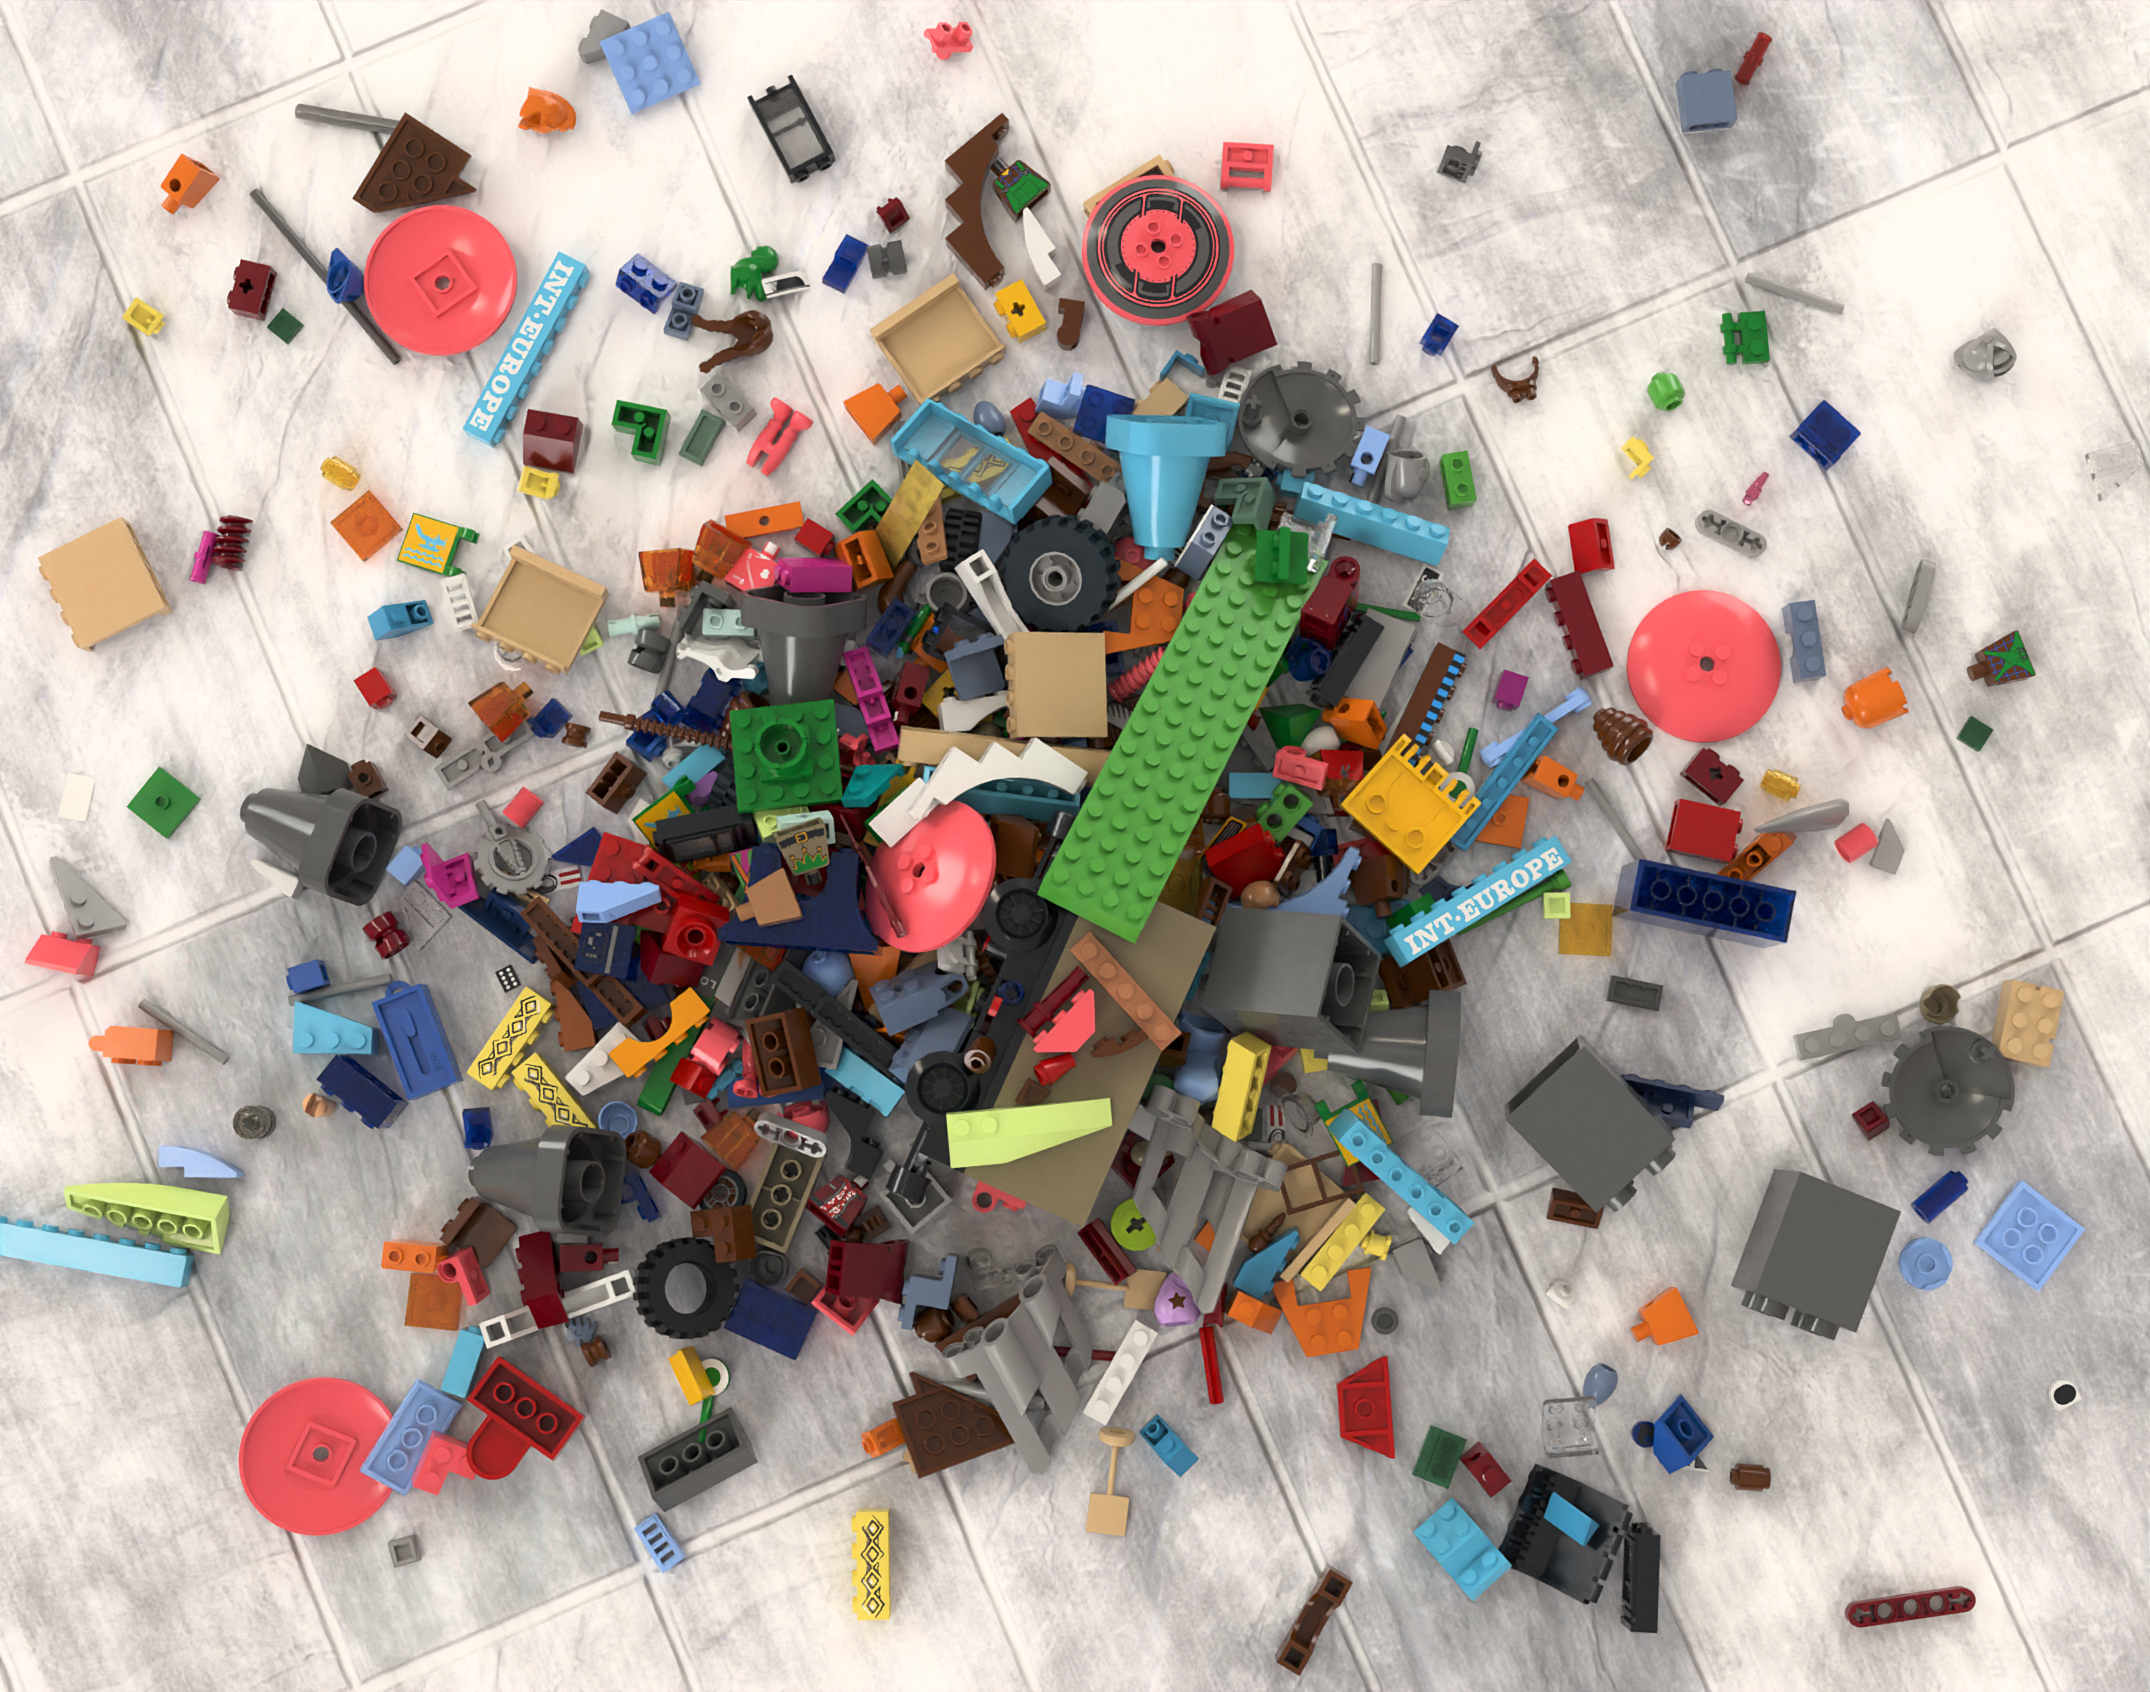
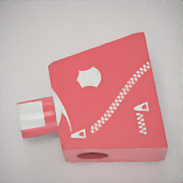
[724,541,781,592]

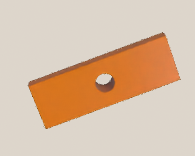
[724,501,804,539]

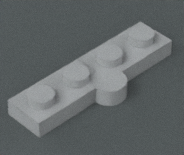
[434,713,536,791]
[1793,1013,1902,1061]

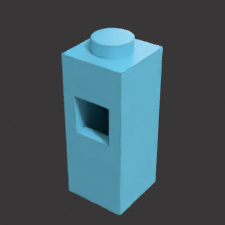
[662,744,728,797]
[440,1325,487,1398]

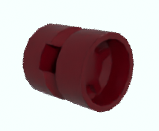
[362,911,411,960]

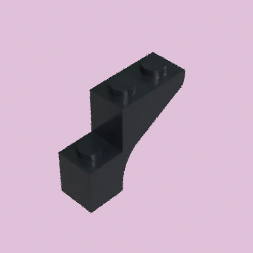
[823,1086,884,1180]

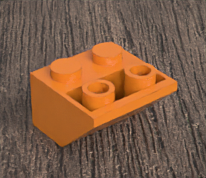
[834,530,894,593]

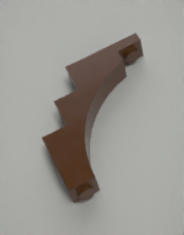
[945,113,1009,290]

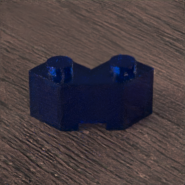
[681,667,743,734]

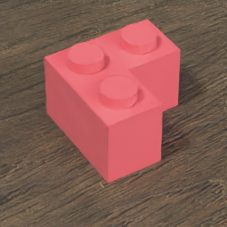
[411,1430,476,1496]

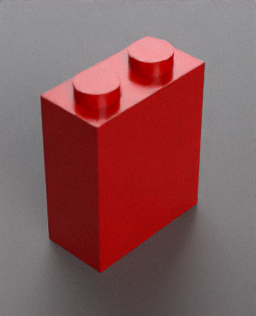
[1665,799,1743,864]
[1204,823,1286,900]

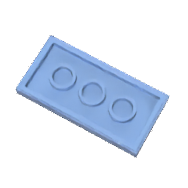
[359,1378,463,1496]

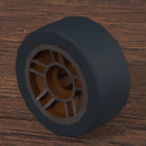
[699,1169,747,1209]

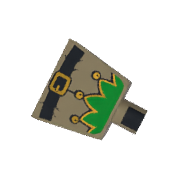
[772,817,830,885]

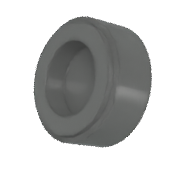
[1371,1307,1398,1334]

